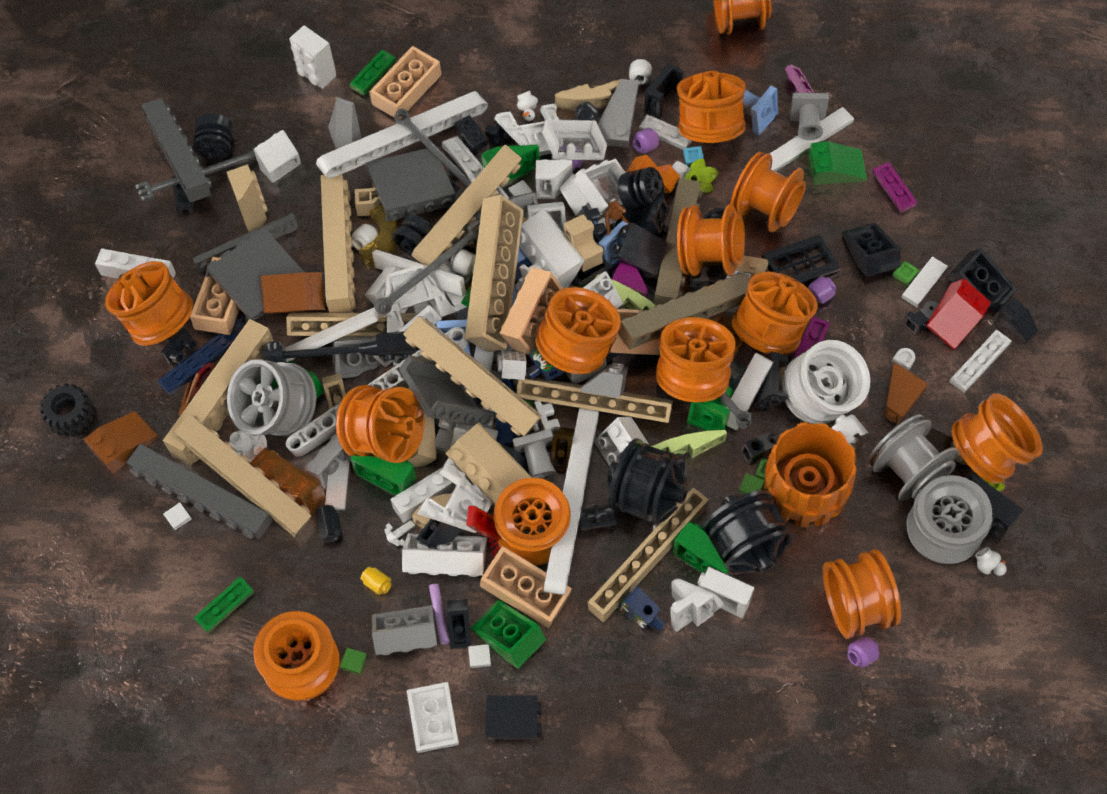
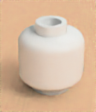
[629,59,652,85]
[352,224,379,251]
[450,249,476,277]

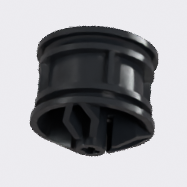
[607,438,688,526]
[702,490,795,575]

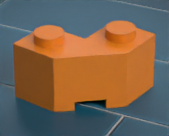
[627,155,680,194]

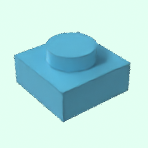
[683,146,704,167]

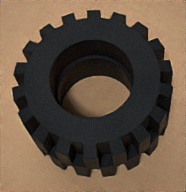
[40,383,94,436]

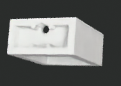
[698,567,754,619]

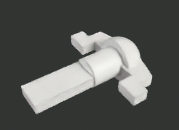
[384,520,415,546]

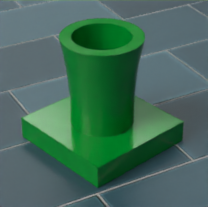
[687,387,734,431]

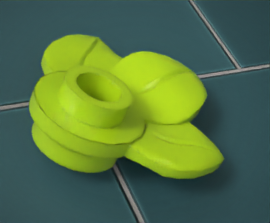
[684,158,719,194]

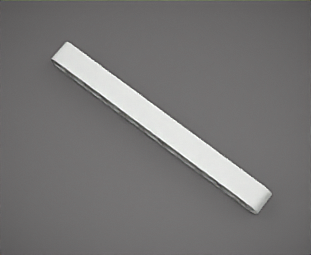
[316,91,488,179]
[286,327,468,457]
[544,408,599,595]

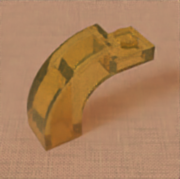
[359,204,397,265]

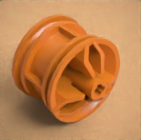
[677,71,746,143]
[105,261,193,346]
[732,272,818,355]
[336,385,425,463]

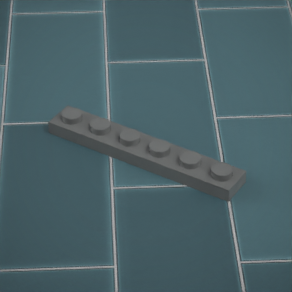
[192,213,298,273]

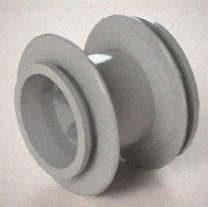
[868,414,958,501]
[907,475,992,564]

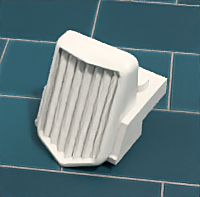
[671,579,724,632]

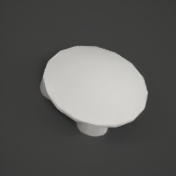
[229,430,267,463]

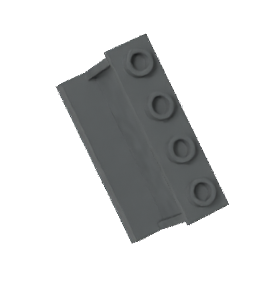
[366,148,455,222]
[205,228,304,322]
[399,355,496,428]

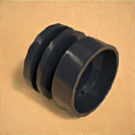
[193,113,233,160]
[618,167,665,210]

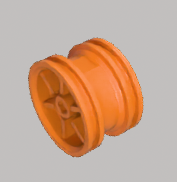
[535,287,621,374]
[656,317,736,402]
[951,393,1043,484]
[823,549,901,639]

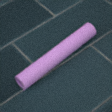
[429,584,450,644]

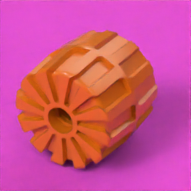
[764,422,857,528]

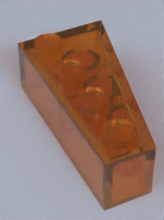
[250,447,326,515]

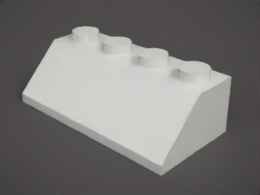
[519,210,584,288]
[402,533,487,577]

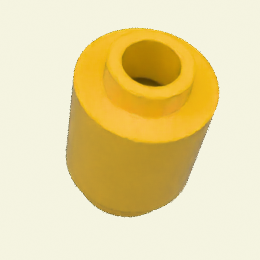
[361,566,392,595]

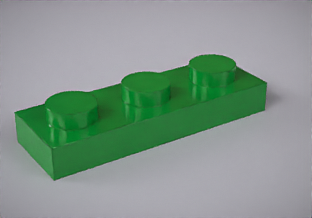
[350,50,396,95]
[194,577,255,634]

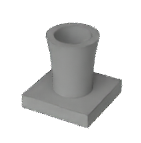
[789,93,829,140]
[513,429,556,479]

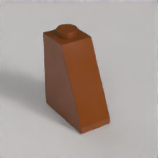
[883,363,928,425]

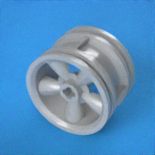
[227,360,316,436]

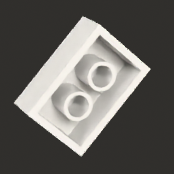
[289,26,337,89]

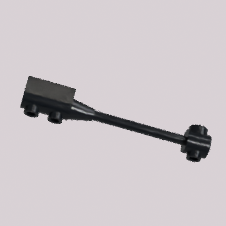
[263,331,418,363]

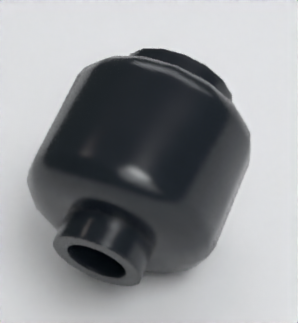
[574,102,600,123]

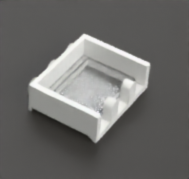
[542,120,607,160]
[572,159,626,215]

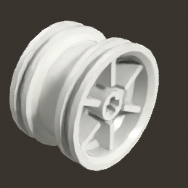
[781,340,870,424]

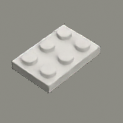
[407,682,459,753]

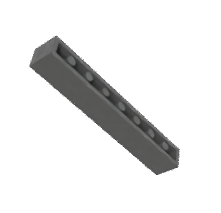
[141,98,212,202]
[126,444,272,540]

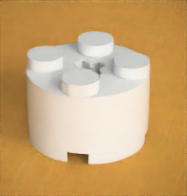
[830,414,869,450]

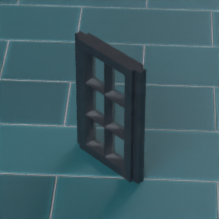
[762,235,840,284]

